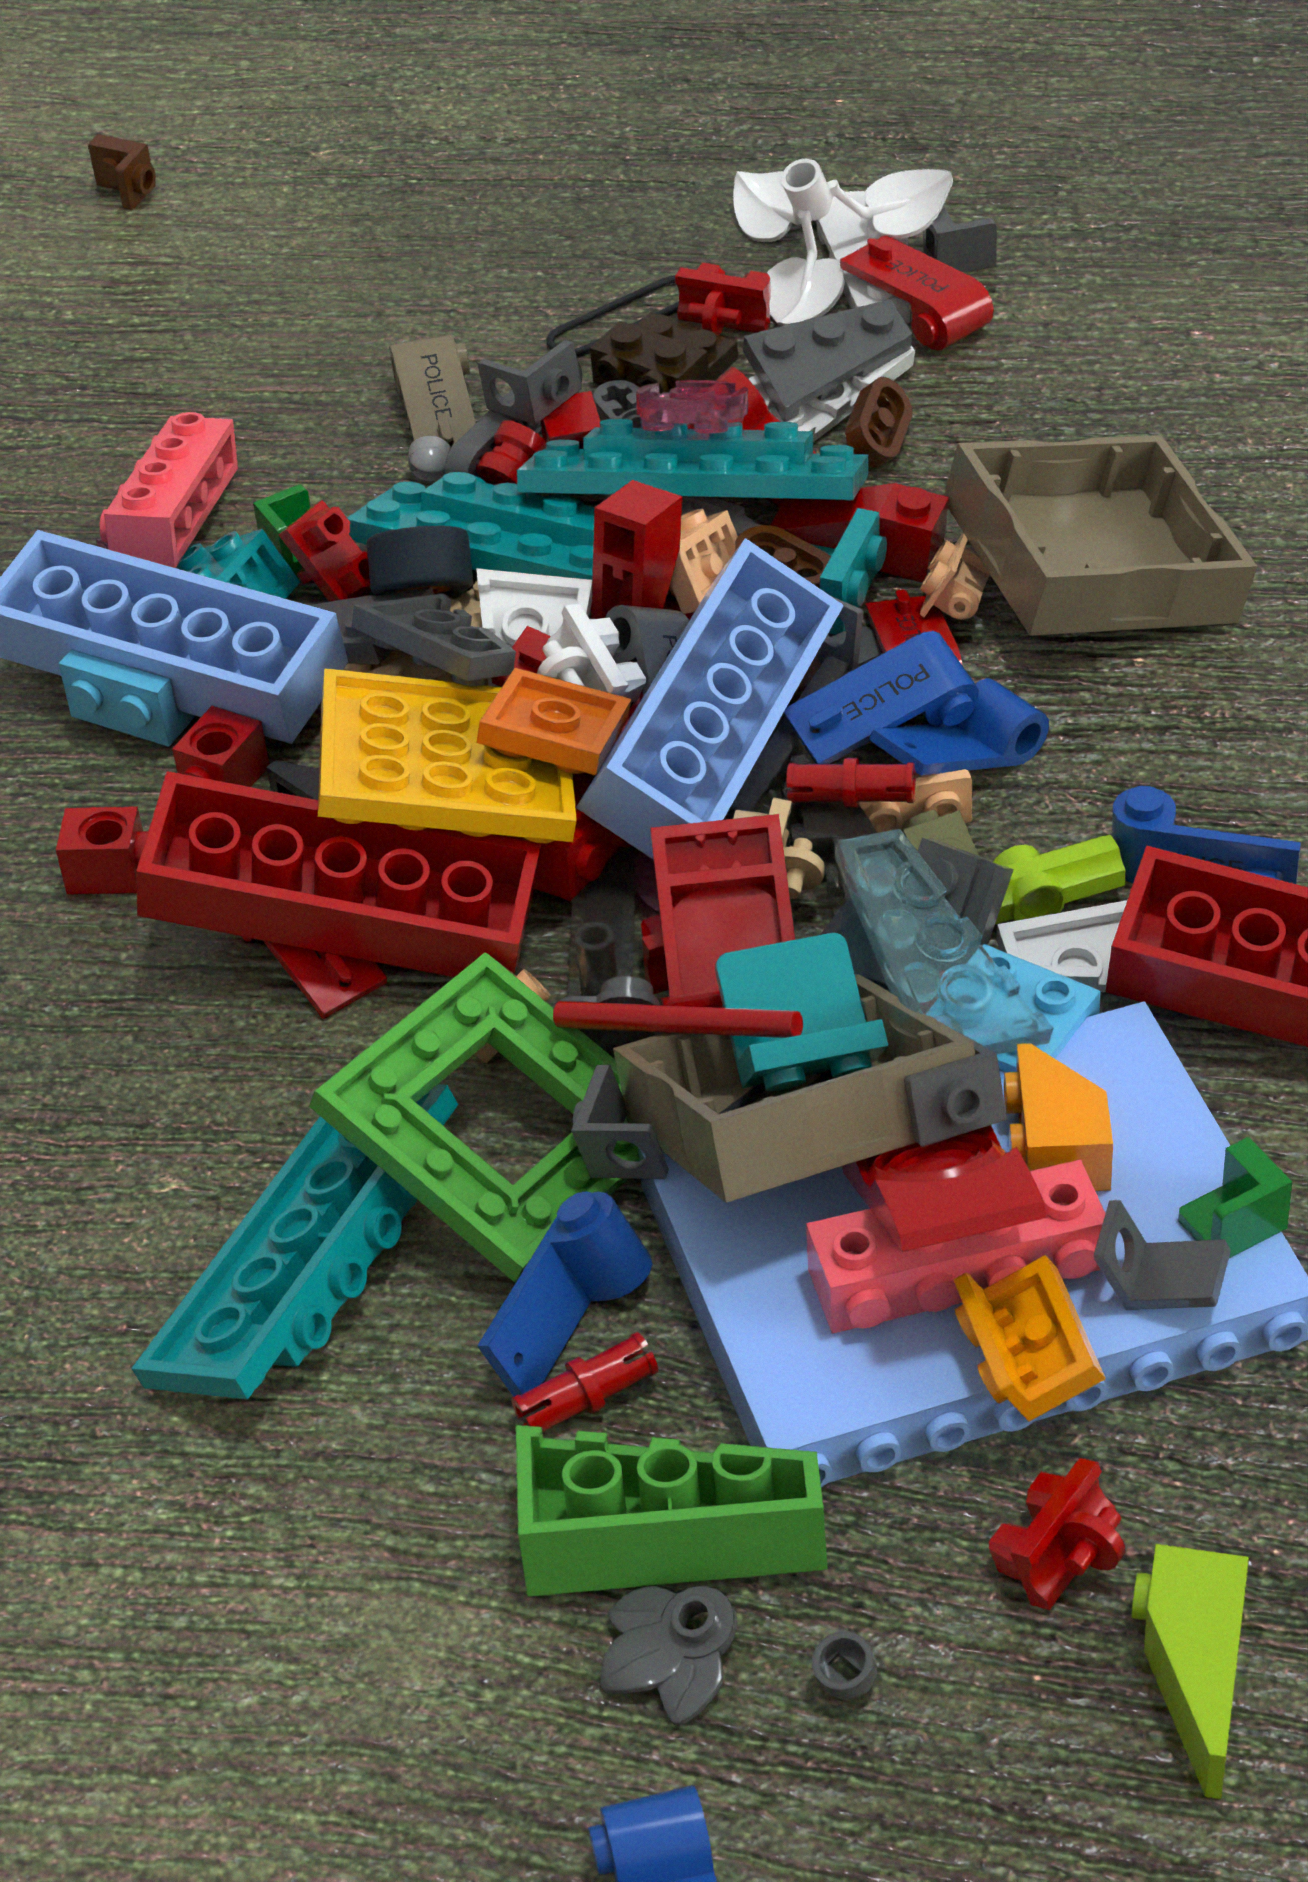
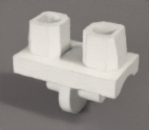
[537,603,646,702]

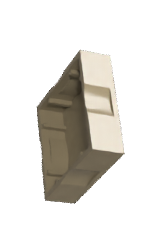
[944,435,1258,636]
[613,974,975,1203]

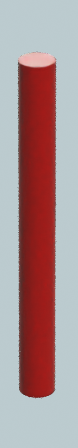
[553,1001,803,1038]

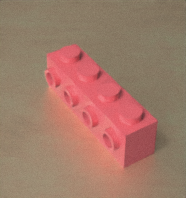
[99,412,238,568]
[806,1160,1106,1334]

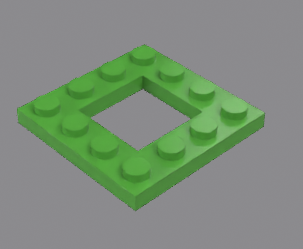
[309,952,639,1283]

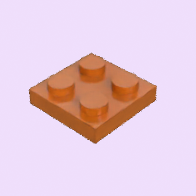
[476,668,631,775]

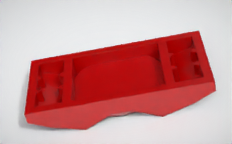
[650,814,795,997]
[842,1125,1047,1252]

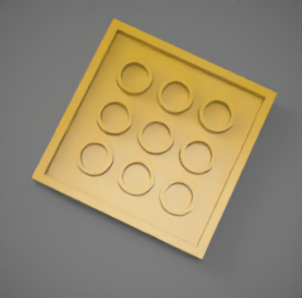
[318,668,576,843]

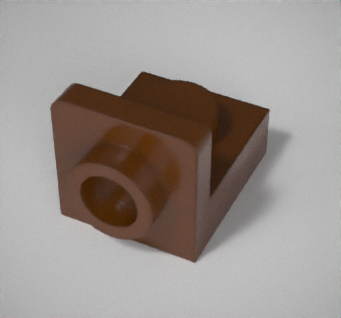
[88,134,156,210]

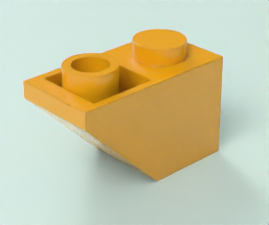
[1004,1043,1113,1191]

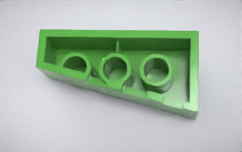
[516,1425,828,1597]

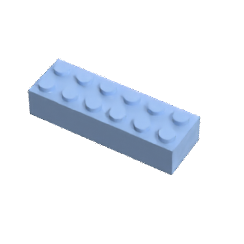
[0,530,348,744]
[576,538,844,859]

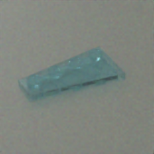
[835,829,1054,1054]

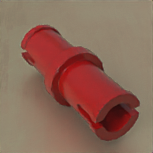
[786,758,916,808]
[511,1332,659,1432]

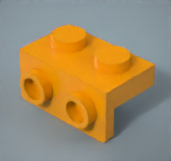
[954,1255,1106,1422]

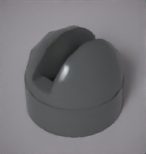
[812,1631,877,1701]

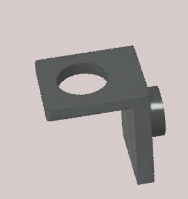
[478,340,582,425]
[816,596,883,674]
[904,1033,1007,1146]
[571,1065,669,1179]
[1094,1200,1231,1310]

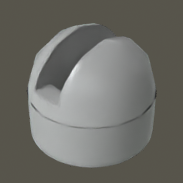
[408,436,451,485]

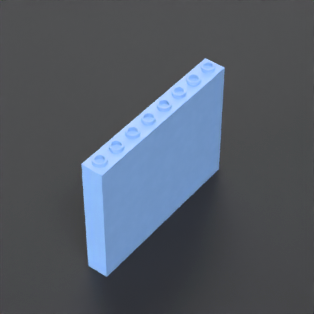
[638,1001,1308,1488]

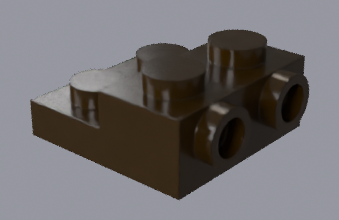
[590,312,738,413]

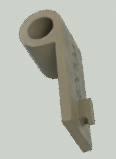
[389,334,476,448]

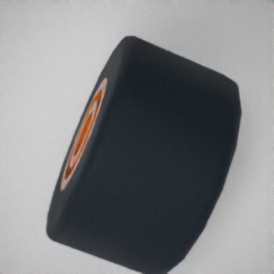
[366,526,473,595]

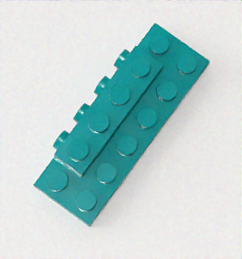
[517,419,868,500]
[347,472,671,598]
[131,1084,459,1399]

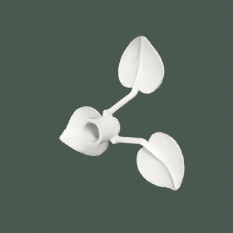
[733,159,953,326]

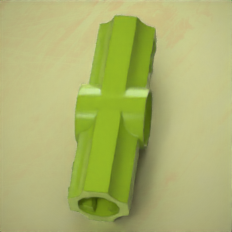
[993,834,1126,924]

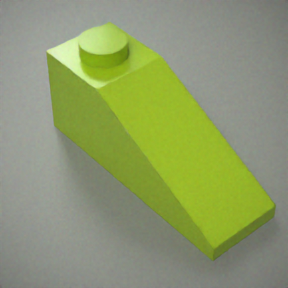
[1132,1544,1249,1799]

